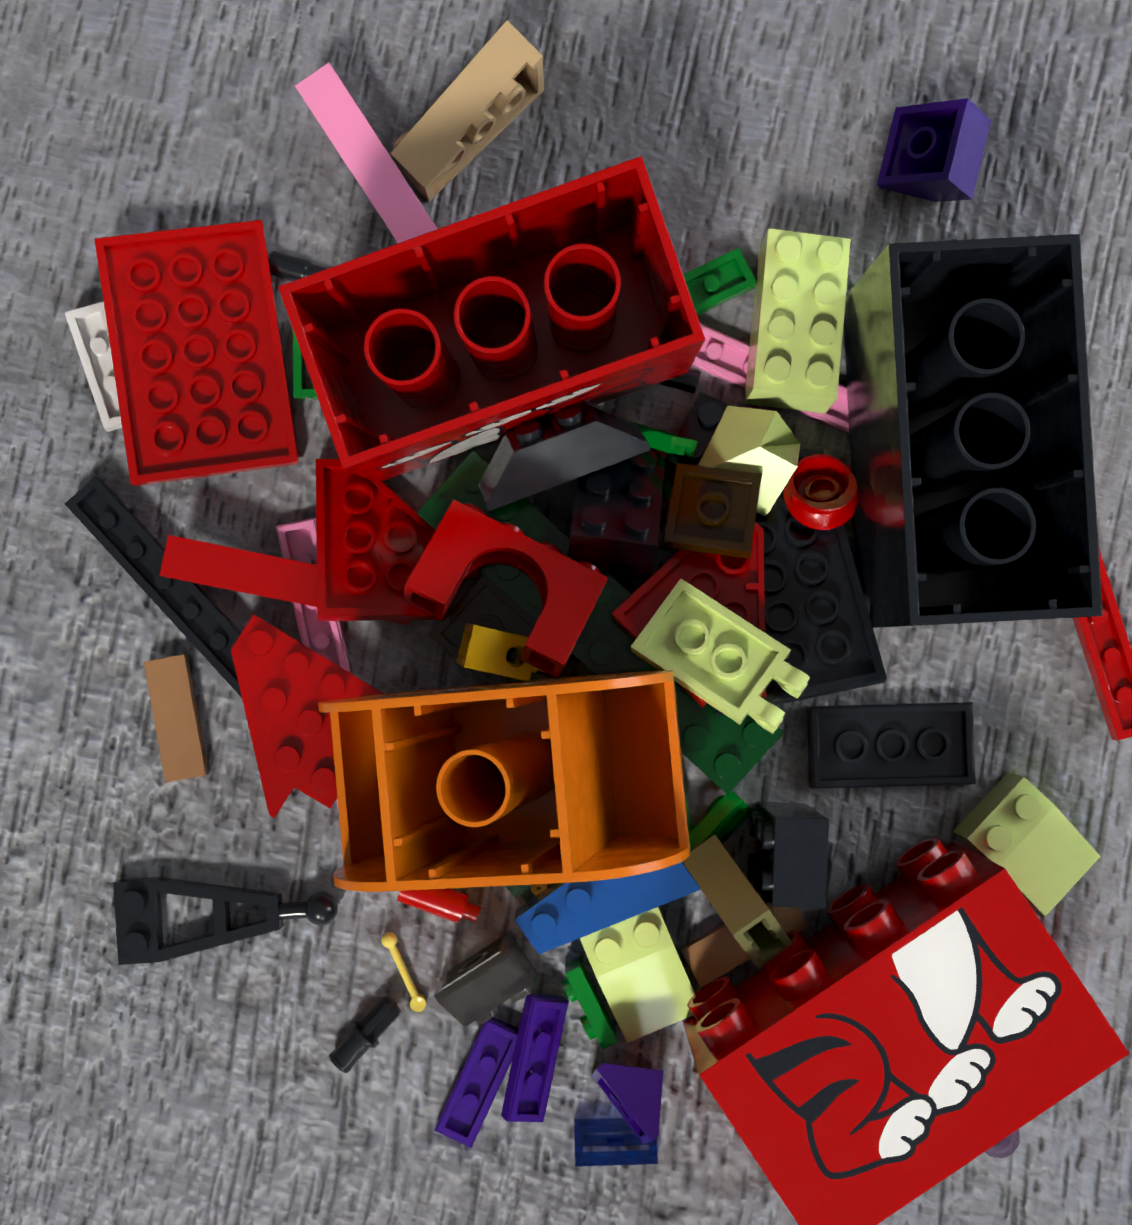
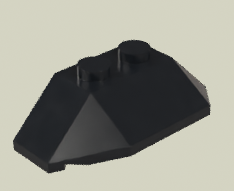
[478,404,650,511]

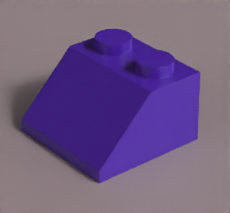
[877,98,991,202]

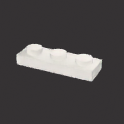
[64,301,122,432]

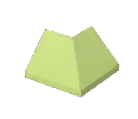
[698,406,800,516]

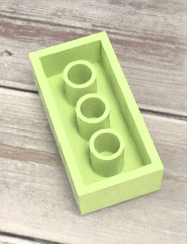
[744,228,851,414]

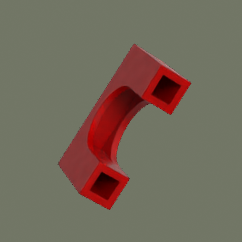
[403,499,608,678]

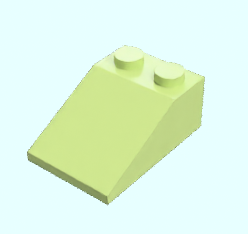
[953,772,1101,917]
[580,907,695,1043]

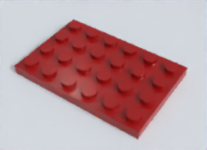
[94,220,300,486]

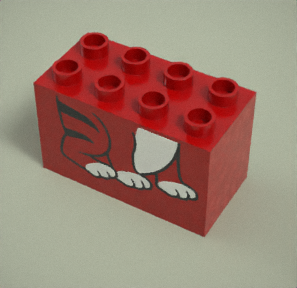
[278,156,706,483]
[683,837,1130,1225]

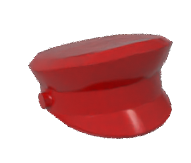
[783,454,858,530]

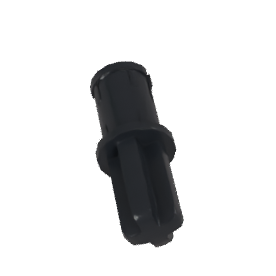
[329,996,401,1073]

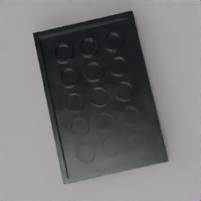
[663,446,887,717]

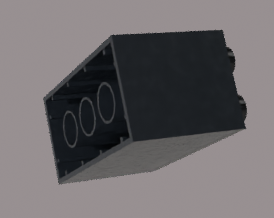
[843,234,1103,628]

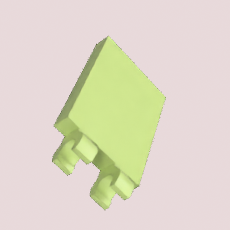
[631,579,810,734]

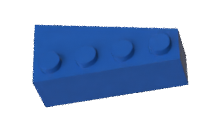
[514,862,701,954]

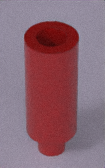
[397,888,481,924]

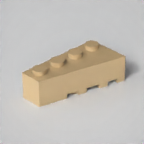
[390,20,544,202]

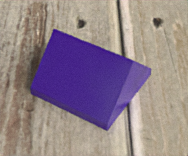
[591,1063,664,1144]

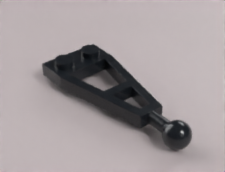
[113,877,338,965]

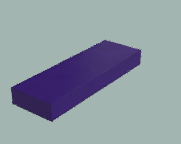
[501,993,569,1122]
[434,1014,519,1148]

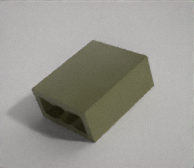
[682,835,793,969]

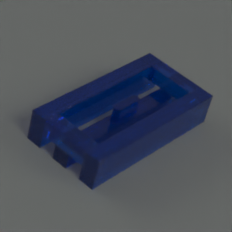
[574,1118,658,1167]

